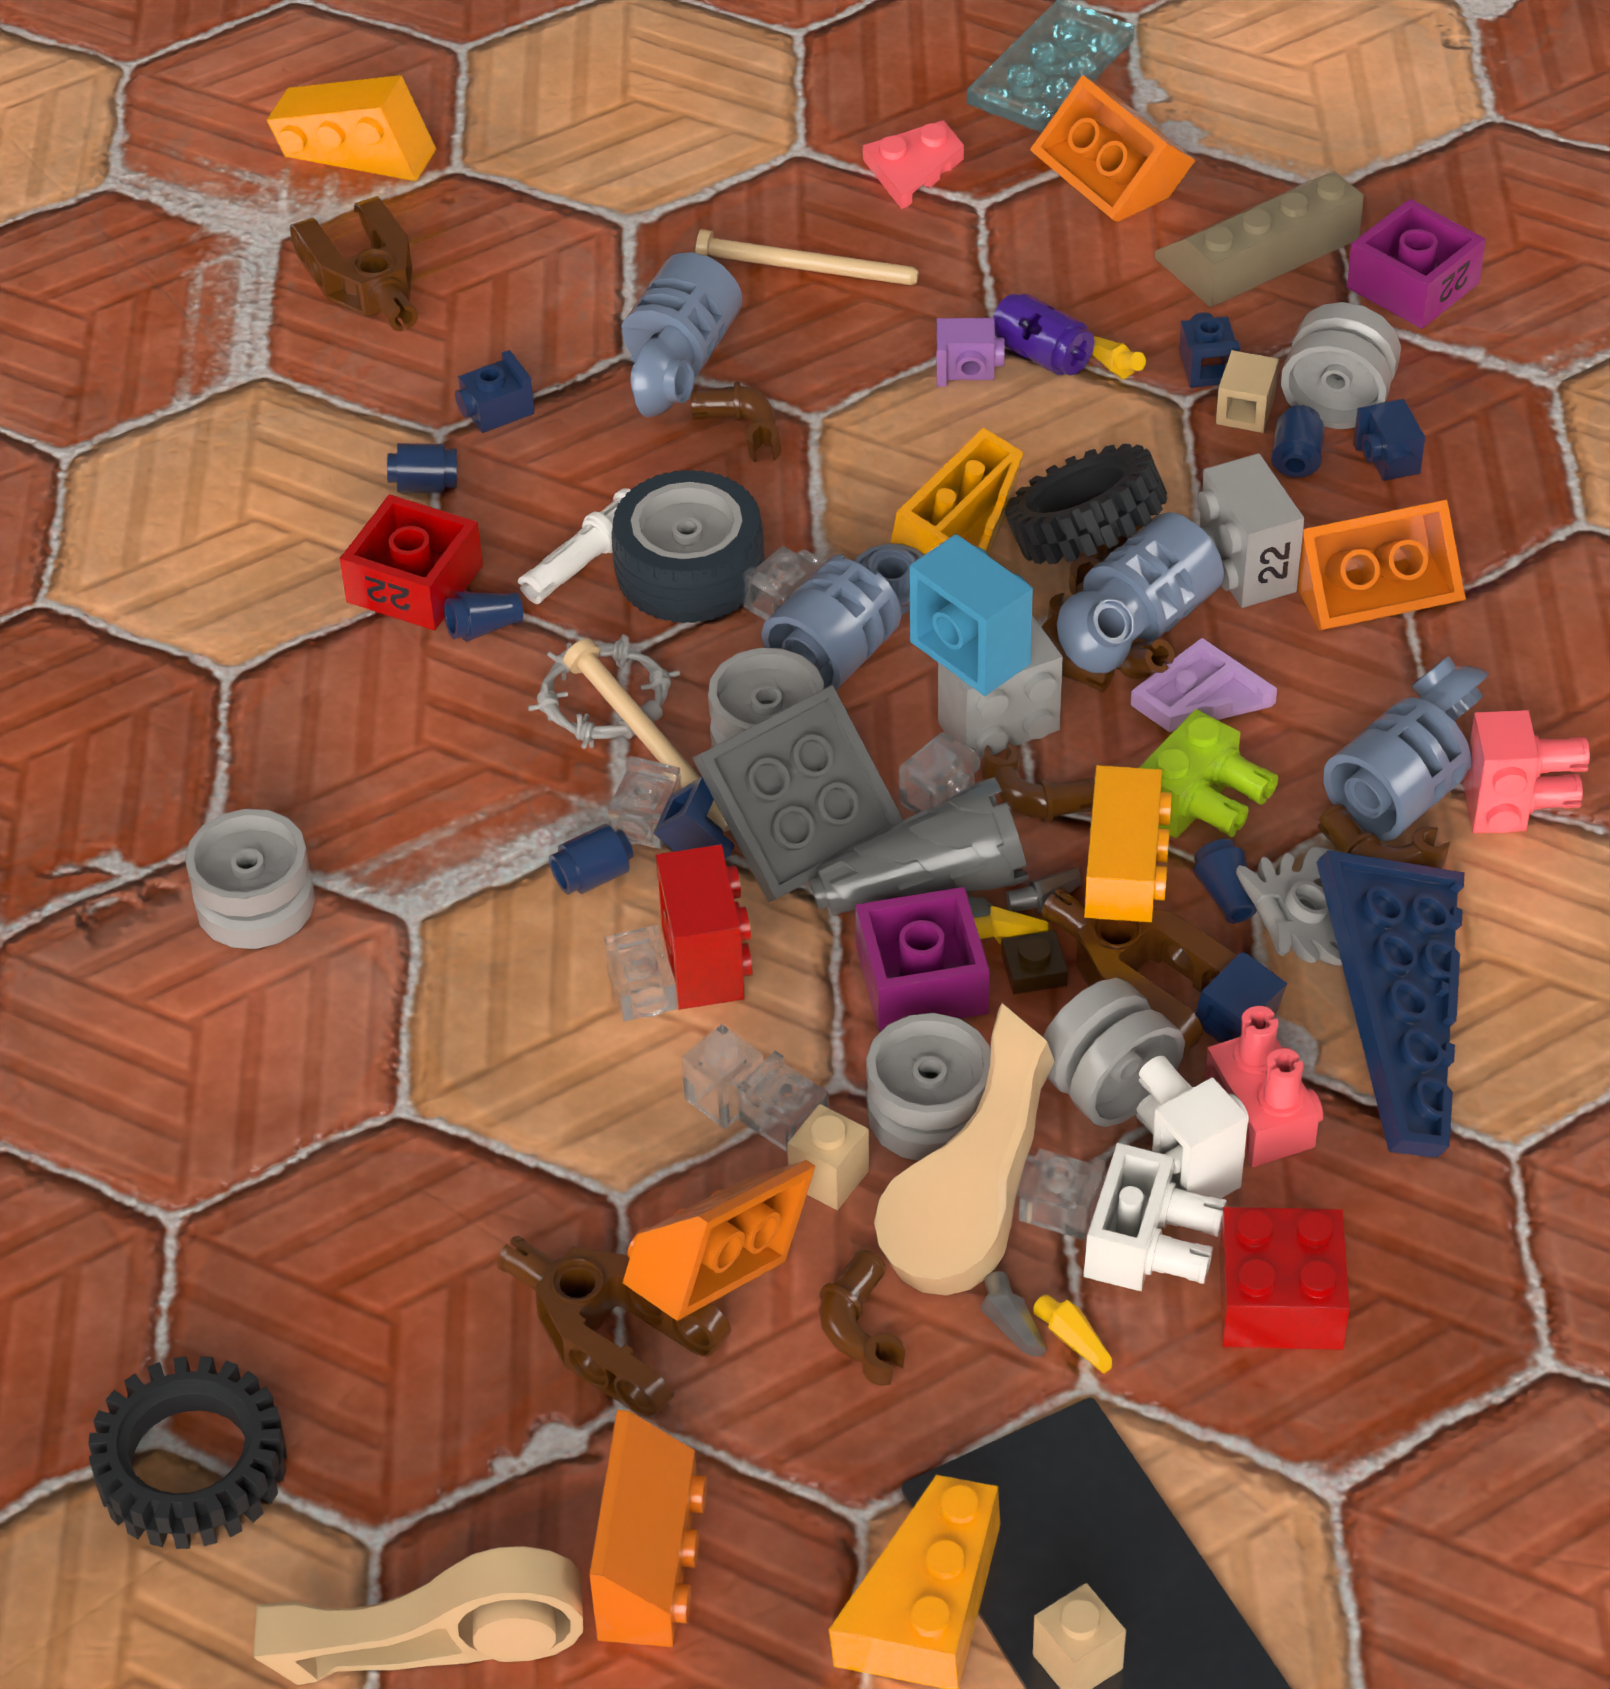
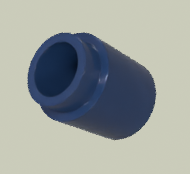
[1271,405,1325,478]
[387,443,457,493]
[549,823,634,895]

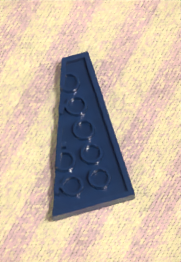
[1316,850,1465,1158]

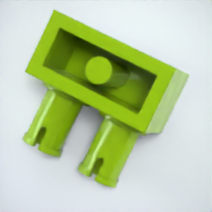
[1139,709,1278,839]

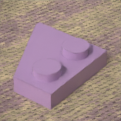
[1131,638,1277,732]

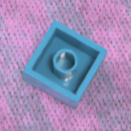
[910,534,1033,696]

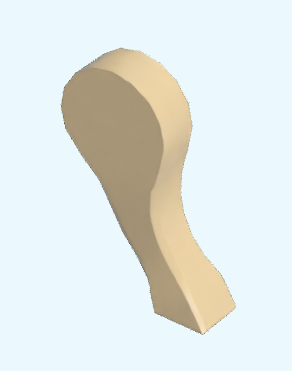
[874,1003,1055,1296]
[253,1547,583,1685]

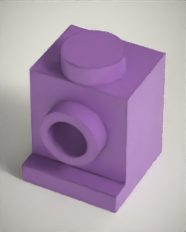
[936,318,1004,387]

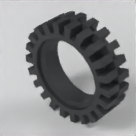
[1005,444,1167,564]
[88,1356,287,1549]

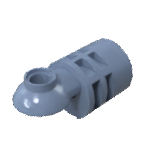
[621,252,742,418]
[1057,512,1224,673]
[761,544,924,690]
[1323,656,1490,841]

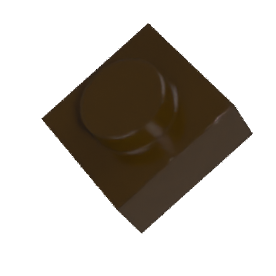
[1001,930,1068,994]

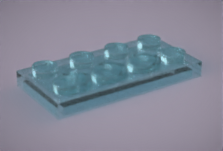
[967,0,1135,132]

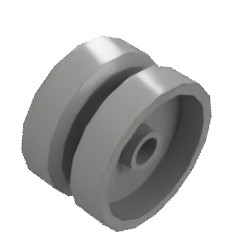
[1281,302,1401,429]
[708,648,824,747]
[185,809,315,949]
[1043,978,1185,1127]
[866,1013,991,1161]

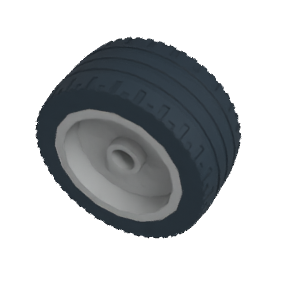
[611,470,765,623]

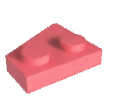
[863,120,964,209]

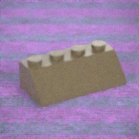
[1155,171,1364,308]

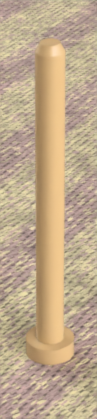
[695,229,919,285]
[563,638,730,832]

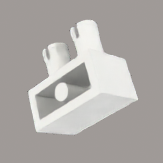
[1136,1056,1249,1199]
[1083,1143,1227,1291]

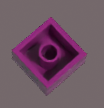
[1347,199,1486,329]
[855,887,989,1032]

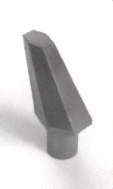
[1006,867,1081,913]
[980,1271,1047,1357]

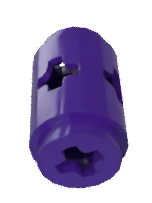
[993,293,1095,375]

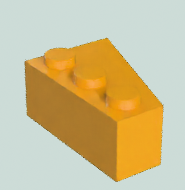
[267,75,436,182]
[890,427,1024,555]
[1084,765,1172,922]
[829,1475,1000,1689]

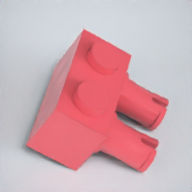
[1463,710,1590,833]
[1204,1006,1323,1168]

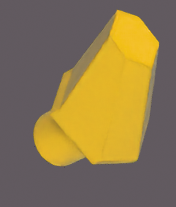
[1092,336,1146,380]
[974,906,1053,944]
[1033,1294,1112,1374]

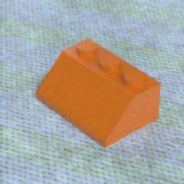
[1030,75,1196,222]
[1297,500,1466,630]
[623,1160,816,1321]
[589,1410,707,1647]

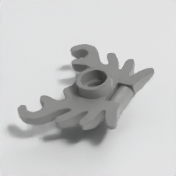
[1236,846,1342,966]

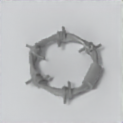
[528,634,680,749]

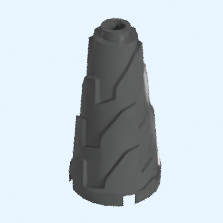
[809,778,1029,915]

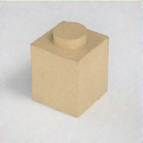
[1216,350,1279,433]
[787,1104,869,1210]
[1033,1583,1126,1689]

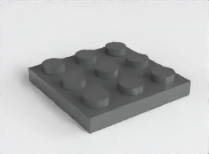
[693,685,904,903]

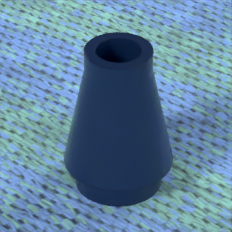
[444,592,523,642]
[1194,839,1257,924]

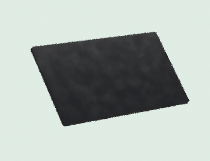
[902,1397,1291,1689]

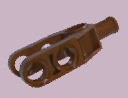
[290,196,418,332]
[1041,888,1237,1055]
[497,1236,731,1419]

